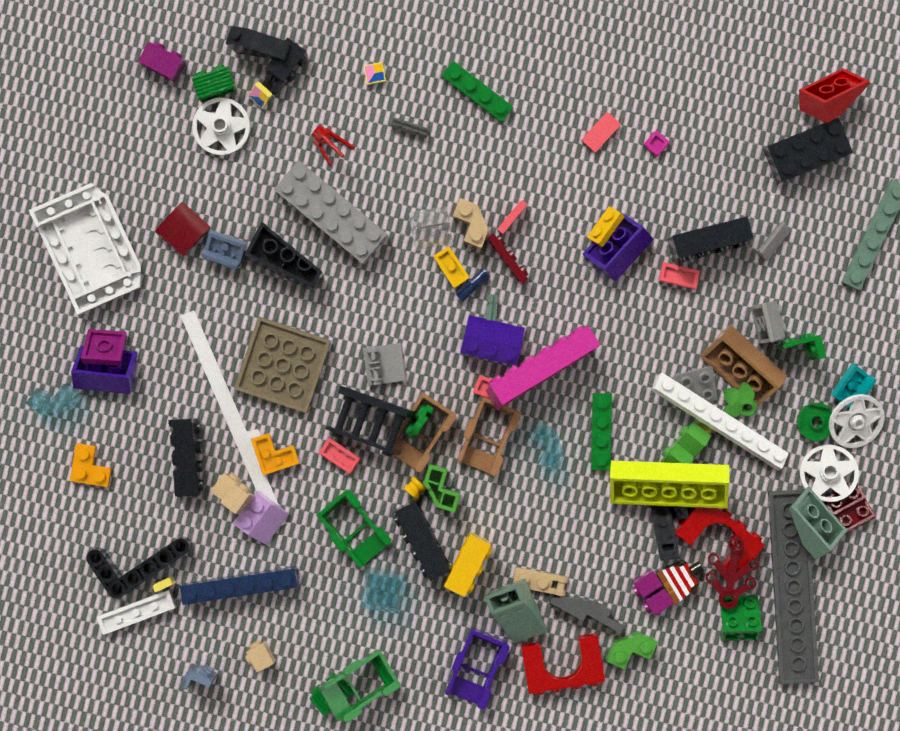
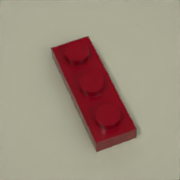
[487,233,529,285]

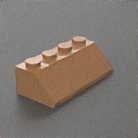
[700,324,787,407]

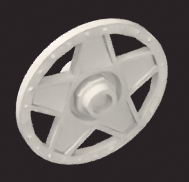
[192,98,250,155]
[829,394,885,448]
[800,445,859,502]

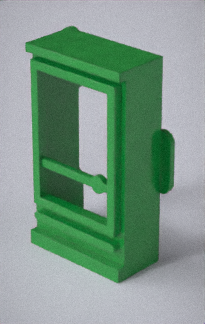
[316,489,392,569]
[318,649,401,722]

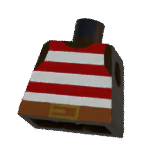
[655,560,704,605]

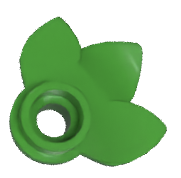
[723,382,757,417]

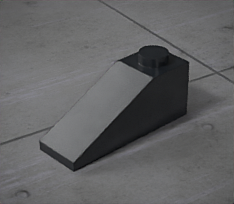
[226,26,291,61]

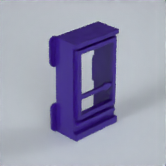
[445,627,510,709]

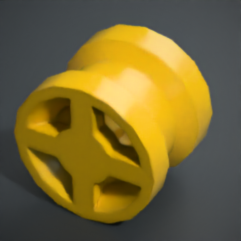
[403,476,427,500]

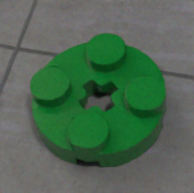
[796,403,836,441]
[405,404,434,441]

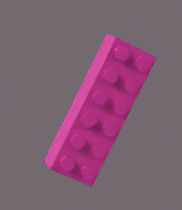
[485,326,600,410]

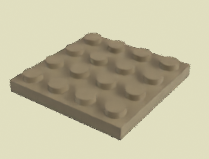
[234,316,331,413]

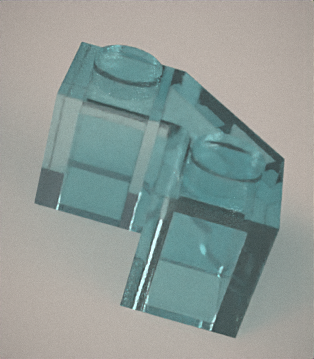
[25,384,84,415]
[529,420,564,473]

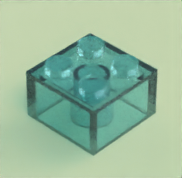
[360,567,405,614]

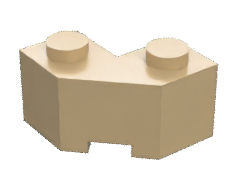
[453,198,488,250]
[210,472,254,514]

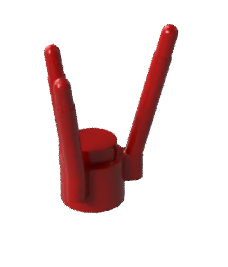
[311,125,355,165]

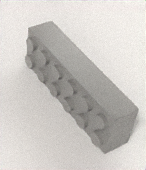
[274,160,388,265]

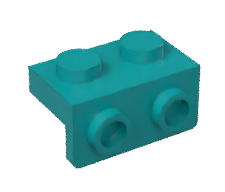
[830,363,877,408]

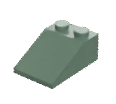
[789,486,847,560]

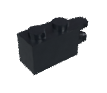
[262,37,308,95]

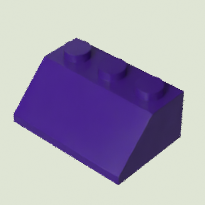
[582,212,654,282]
[460,315,525,366]
[71,345,137,394]

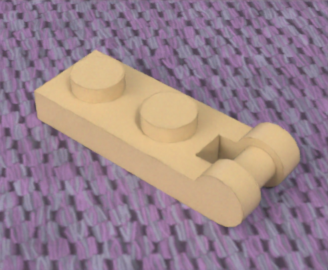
[513,567,569,596]

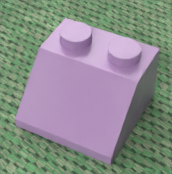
[233,491,289,544]

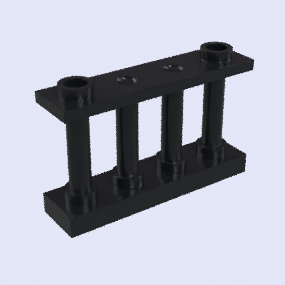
[325,386,415,457]

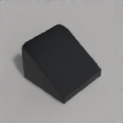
[670,506,688,519]

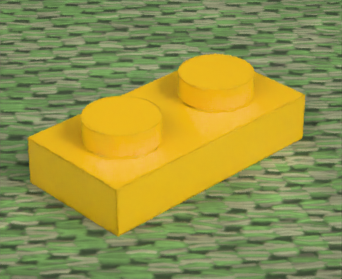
[587,206,625,247]
[433,246,470,288]

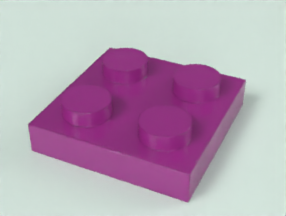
[81,329,127,366]

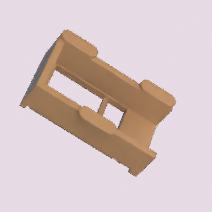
[393,392,456,472]
[457,397,521,476]

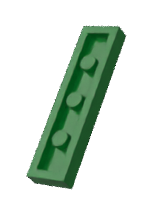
[441,61,514,123]
[591,393,612,470]

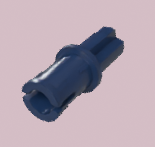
[456,268,490,301]

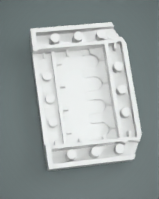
[29,183,141,315]

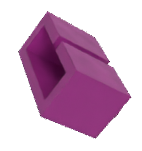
[138,41,185,83]
[632,569,674,616]

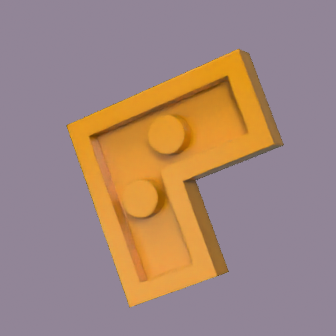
[251,432,300,475]
[70,443,112,487]

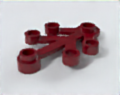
[706,535,759,609]

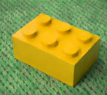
[444,531,493,597]

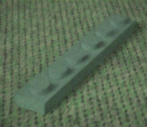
[841,179,900,291]

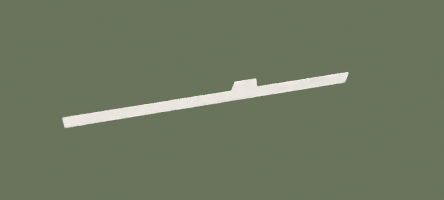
[181,310,287,526]

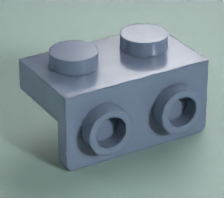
[201,230,247,269]
[182,664,218,690]

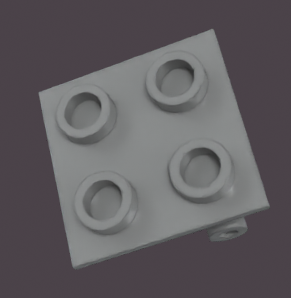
[363,343,406,386]
[673,366,718,402]

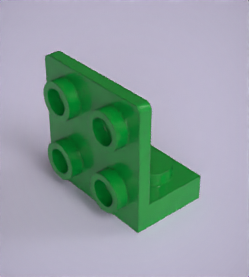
[776,332,827,360]
[720,595,762,641]

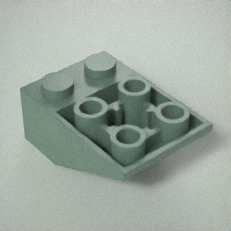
[484,578,548,643]

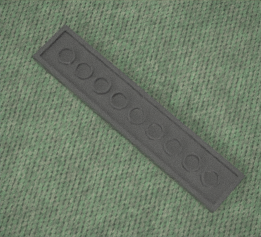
[767,489,819,684]

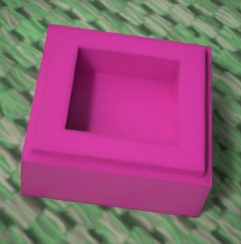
[643,130,670,157]

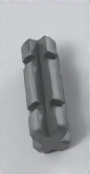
[392,118,429,138]

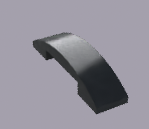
[650,505,680,561]

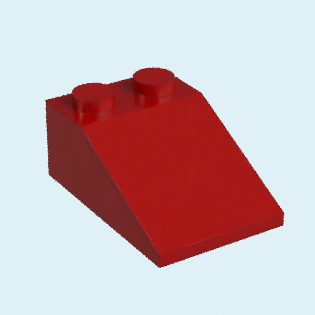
[799,68,870,123]

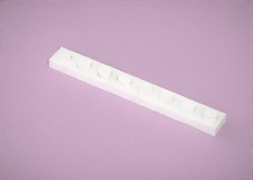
[652,373,789,471]

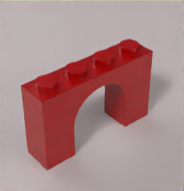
[674,507,765,571]
[521,633,605,696]

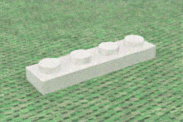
[97,589,176,635]

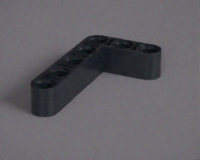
[86,537,192,599]

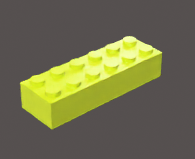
[610,461,729,508]

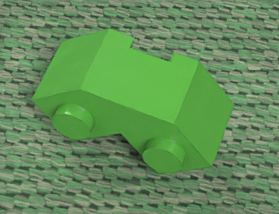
[660,421,711,464]
[424,463,461,513]
[605,631,658,670]

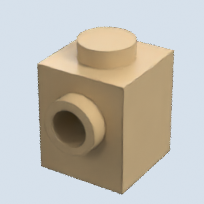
[245,640,276,672]

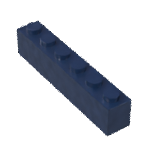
[180,566,300,605]

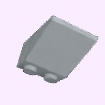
[751,301,787,344]

